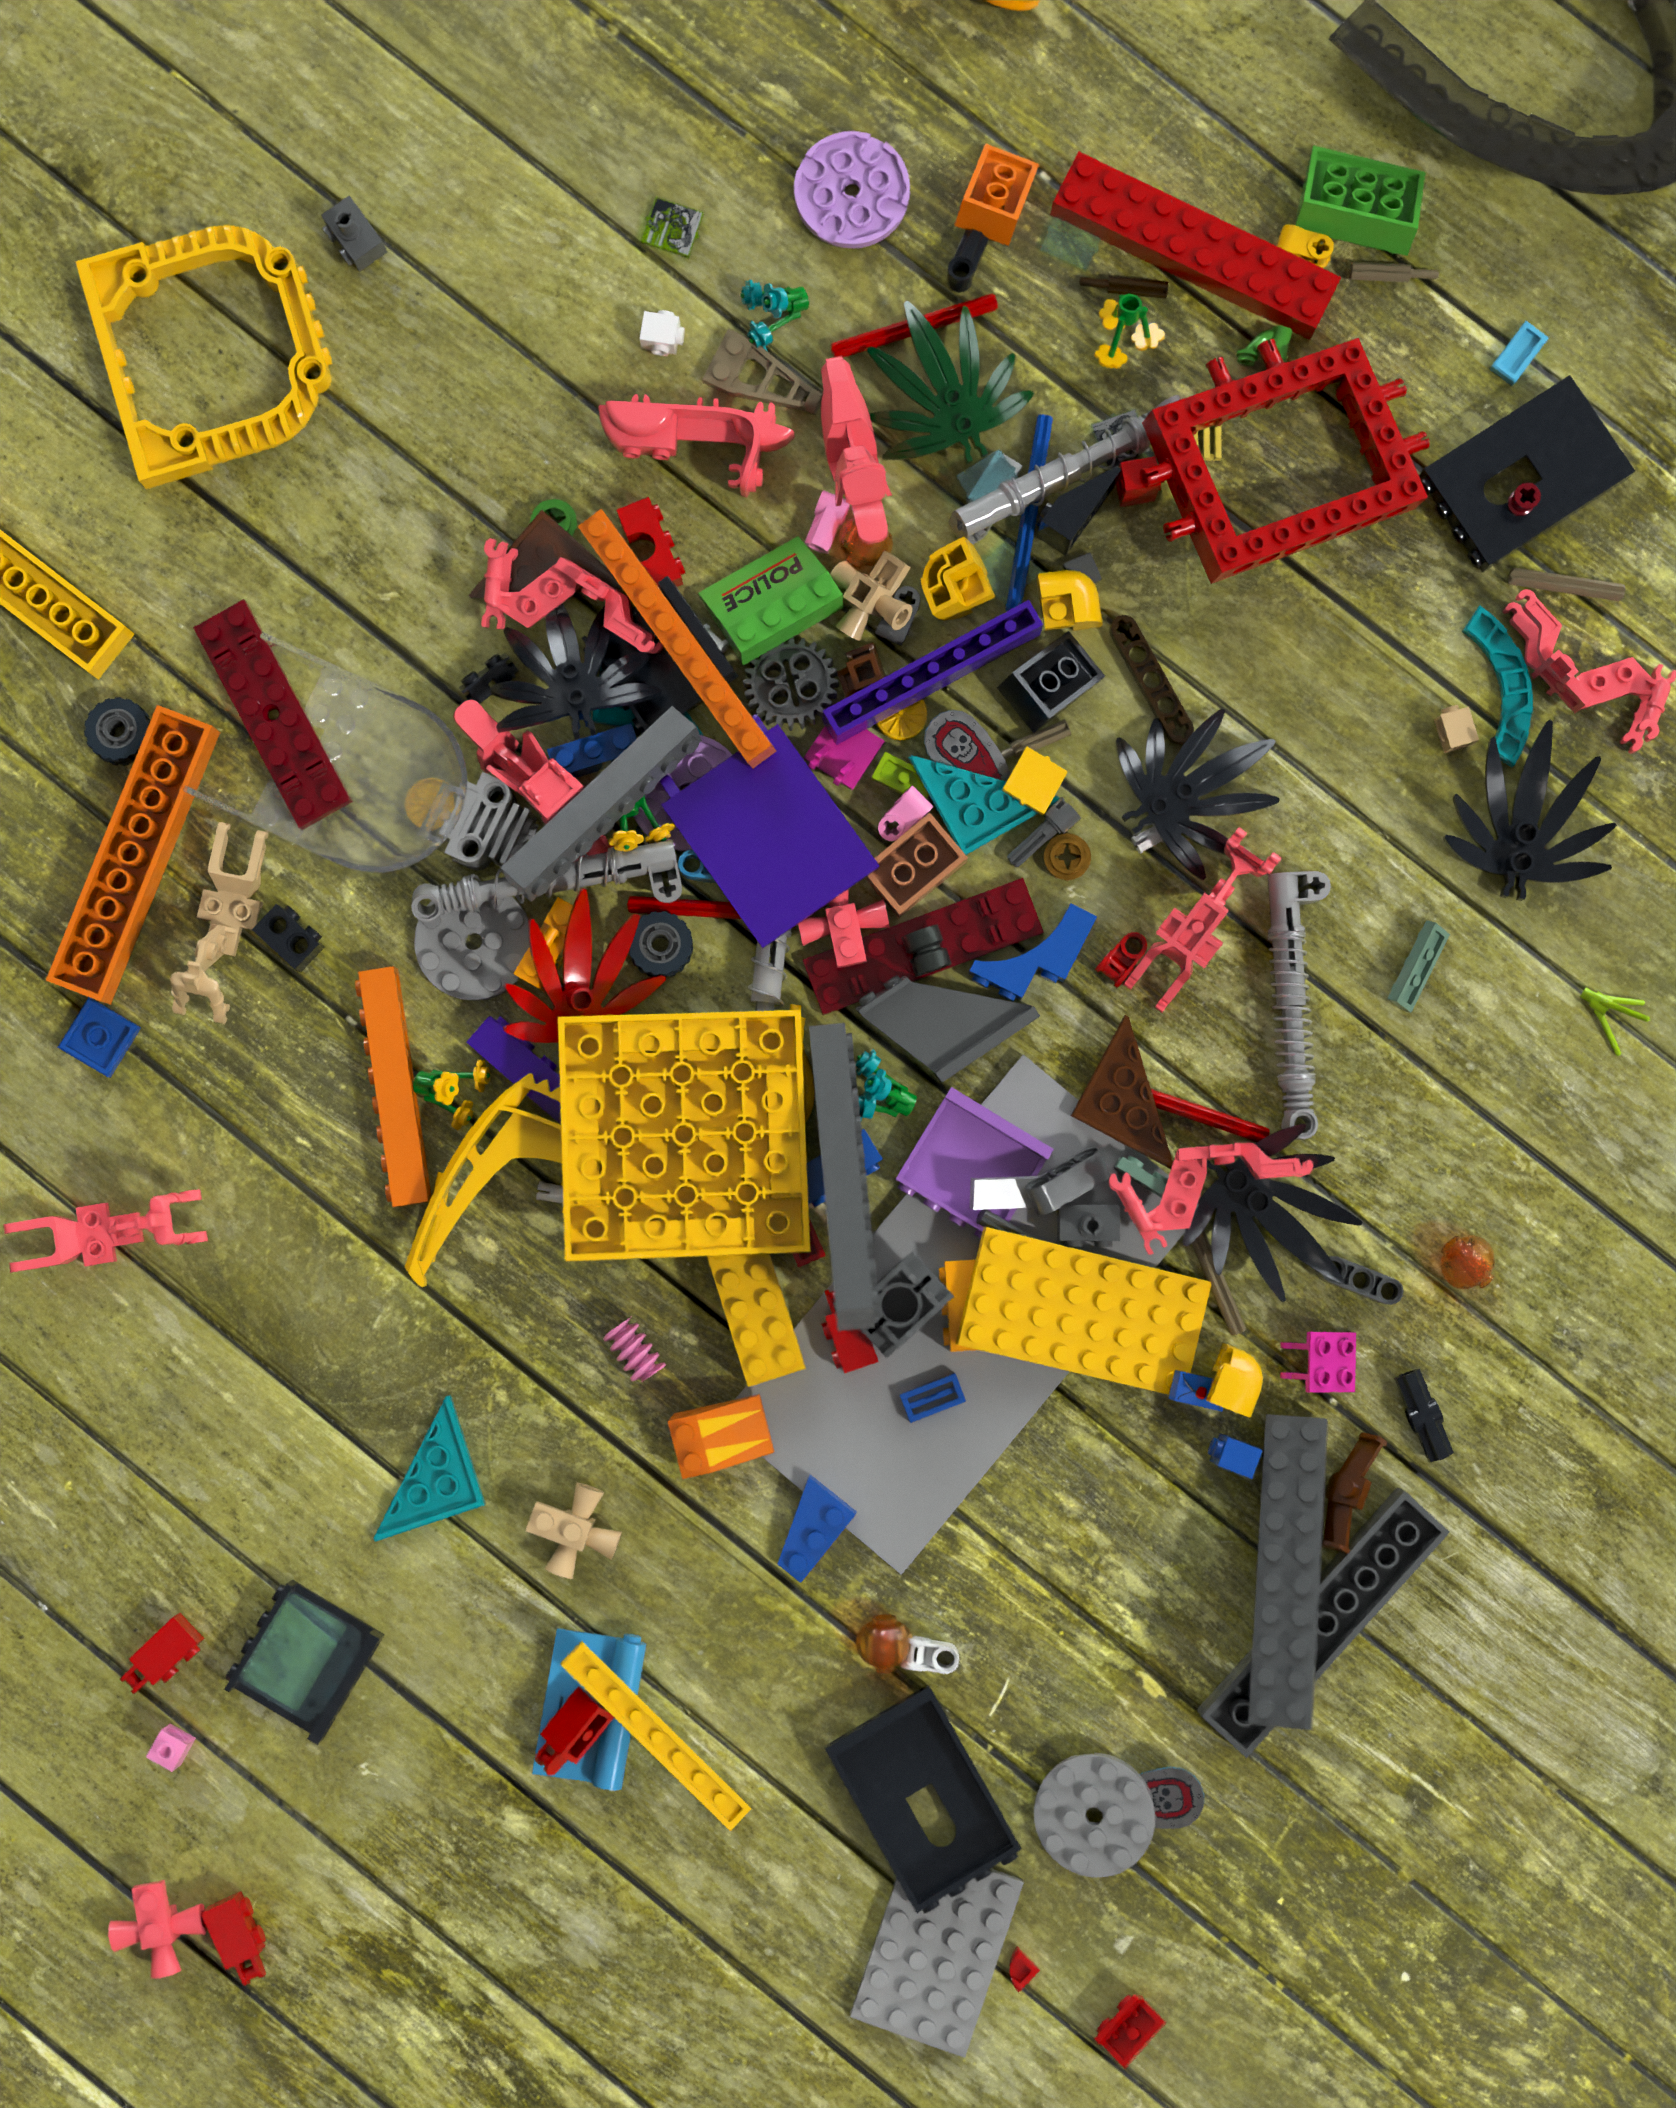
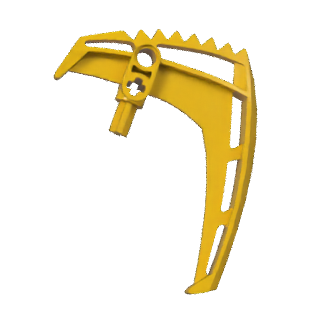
[405,1073,564,1287]

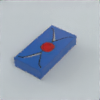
[1168,1370,1223,1412]

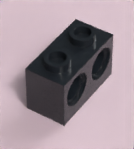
[252,904,325,972]

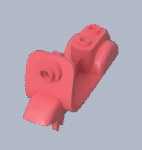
[598,394,794,498]

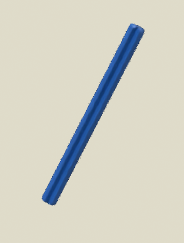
[1006,414,1053,612]

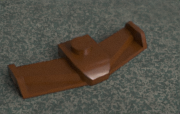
[1322,1432,1387,1554]

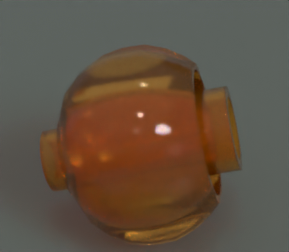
[839,517,893,570]
[1440,1235,1495,1289]
[856,1614,913,1673]

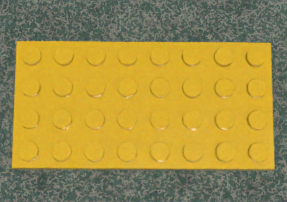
[955,1226,1211,1395]

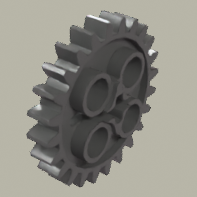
[743,637,839,731]

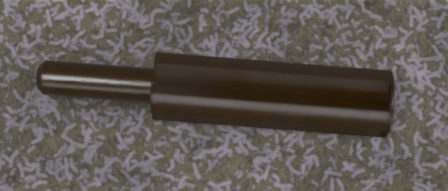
[1079,276,1169,299]

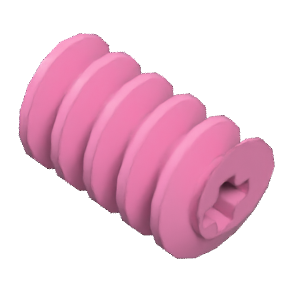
[603,1317,666,1382]

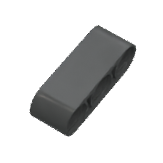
[1025,1147,1110,1215]
[1315,1256,1404,1305]

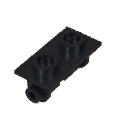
[459,653,519,704]

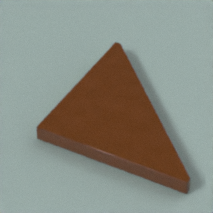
[469,510,623,598]
[1071,1015,1173,1169]

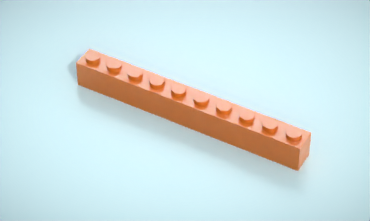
[578,509,777,768]

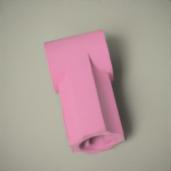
[805,490,850,554]

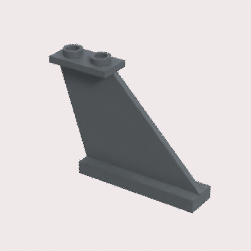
[855,975,1040,1082]

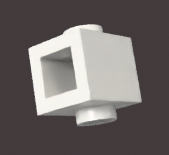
[640,310,685,356]

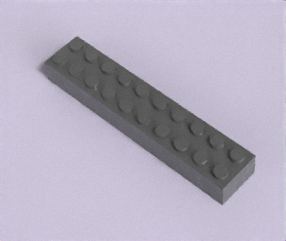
[809,1023,880,1331]
[1248,1414,1328,1731]
[1197,1487,1450,1758]

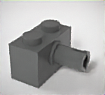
[321,195,387,272]
[1057,1205,1120,1247]

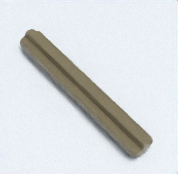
[1508,568,1625,601]
[1191,1230,1246,1335]

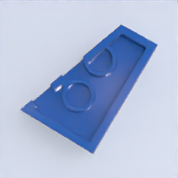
[778,1474,857,1583]

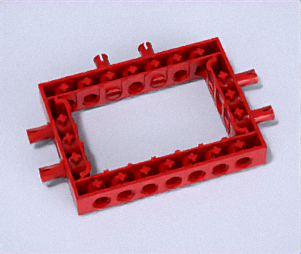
[1140,338,1430,584]

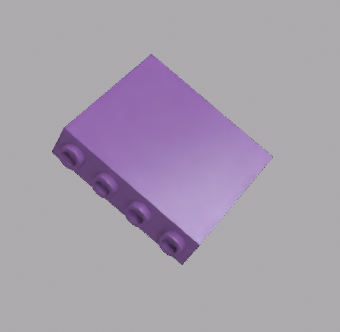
[895,1087,1054,1239]

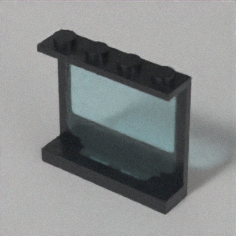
[224,1580,385,1745]

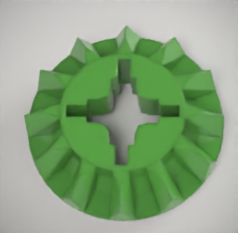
[530,499,577,537]

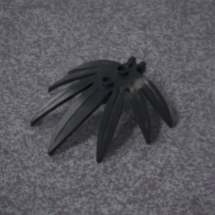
[490,604,662,739]
[1116,709,1280,881]
[1443,720,1616,901]
[1183,1124,1362,1302]

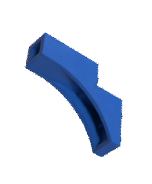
[968,903,1097,1002]

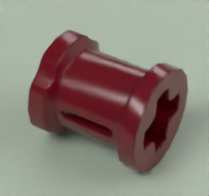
[1507,482,1541,516]

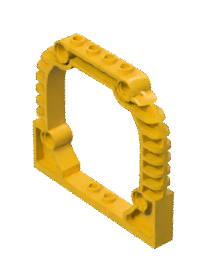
[75,225,333,489]

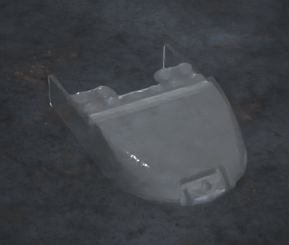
[183,632,467,873]

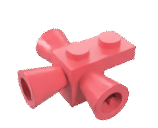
[798,889,890,968]
[108,1880,207,1978]

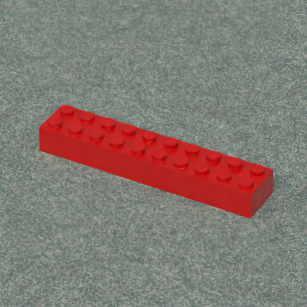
[1050,151,1341,340]

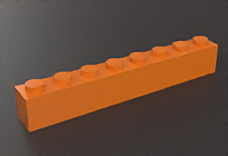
[355,966,432,1207]

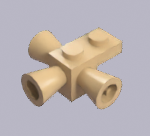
[830,550,912,641]
[525,1482,622,1579]

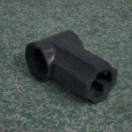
[947,229,989,293]

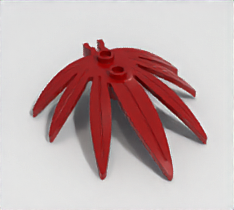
[503,888,666,1043]

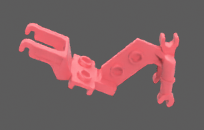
[481,538,664,654]
[1503,589,1676,754]
[1123,827,1282,1012]
[1108,1142,1313,1255]
[3,1189,208,1273]

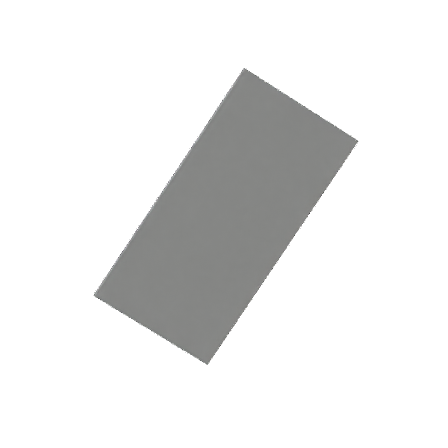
[735,1054,1185,1575]

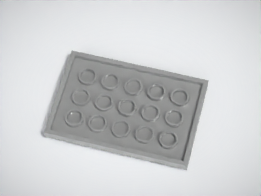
[850,1868,1024,2058]

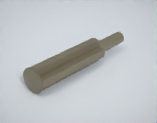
[1349,262,1439,282]
[1001,719,1071,759]

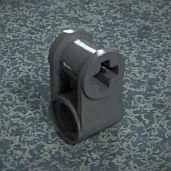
[875,586,920,646]

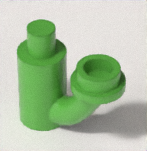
[1236,326,1292,366]

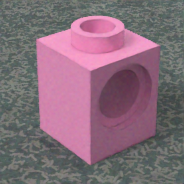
[146,1723,196,1772]

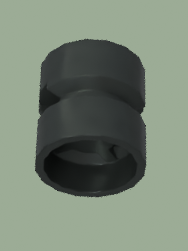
[902,924,952,977]

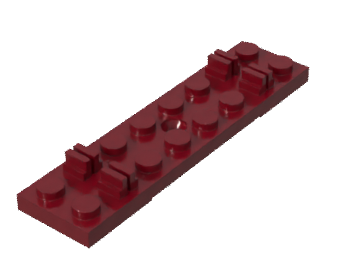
[193,599,353,830]
[802,878,1044,1016]

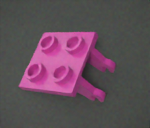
[804,726,885,790]
[1280,1332,1356,1393]

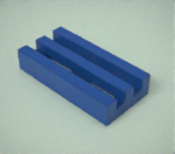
[899,1373,966,1423]

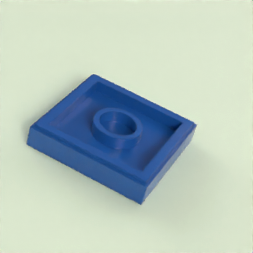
[58,997,142,1078]

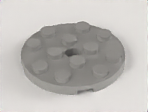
[414,896,530,1001]
[1034,1753,1156,1877]

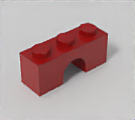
[616,497,686,588]

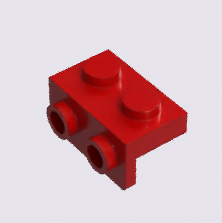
[1094,1994,1167,2068]

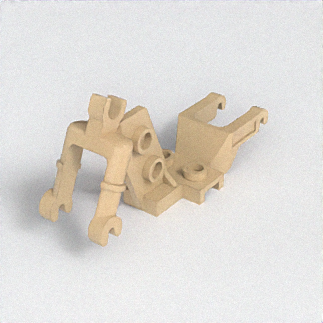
[170,822,268,1024]

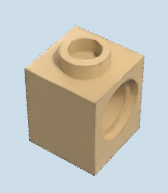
[1434,705,1479,754]

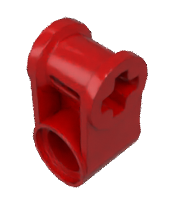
[1094,932,1147,988]

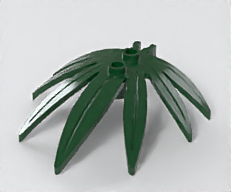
[867,301,1034,464]

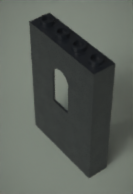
[1419,375,1636,573]
[824,1685,1022,1914]

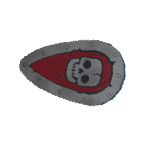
[924,710,1010,781]
[1097,1767,1204,1829]

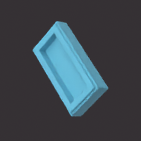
[1489,321,1549,386]

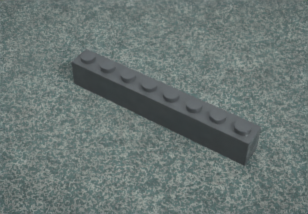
[500,706,702,902]

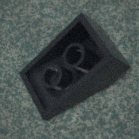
[1037,466,1121,556]
[997,631,1105,733]

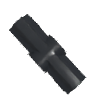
[1394,1369,1454,1463]

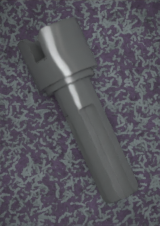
[1007,797,1081,868]

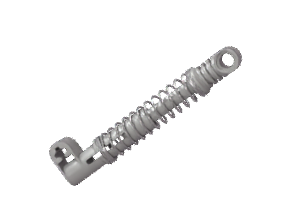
[1268,871,1331,1140]

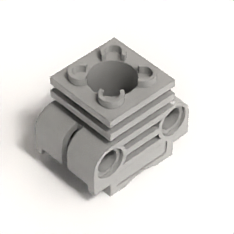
[440,772,538,871]

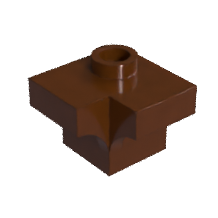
[837,642,886,698]

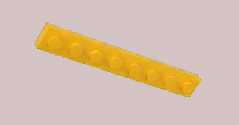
[560,1641,751,1831]

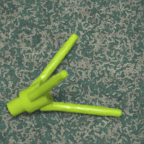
[1580,987,1650,1056]

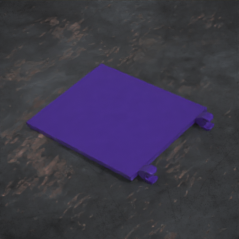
[660,714,880,948]

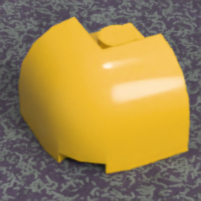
[920,536,995,620]
[1036,570,1103,631]
[1206,1343,1263,1418]

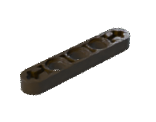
[1110,615,1194,745]

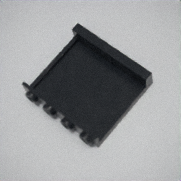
[582,576,739,734]

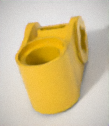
[1277,225,1334,269]

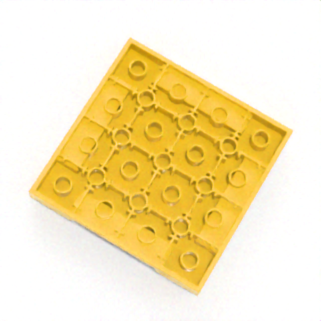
[558,1010,810,1262]

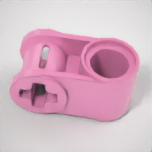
[878,785,934,841]

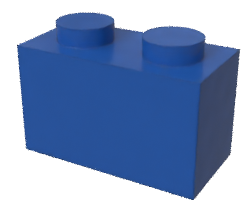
[1208,1433,1262,1479]

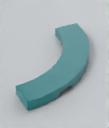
[1462,606,1533,768]

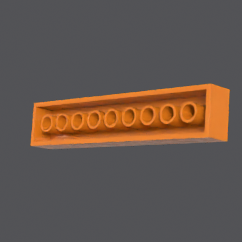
[46,705,220,1005]

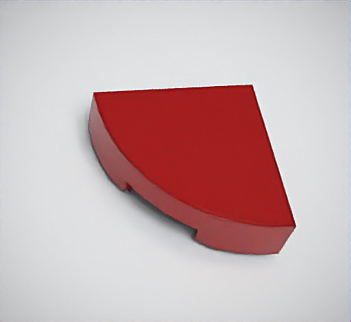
[1009,1947,1040,1992]

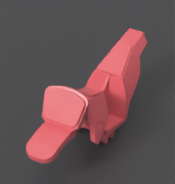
[820,356,892,544]
[453,700,613,857]

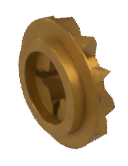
[1043,833,1091,881]

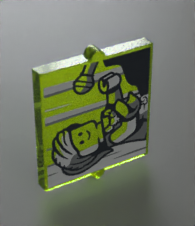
[641,197,704,258]

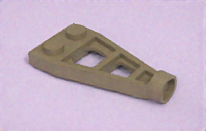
[702,328,823,415]

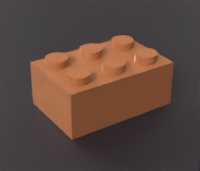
[865,813,968,919]

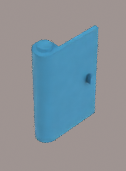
[532,1628,646,1790]

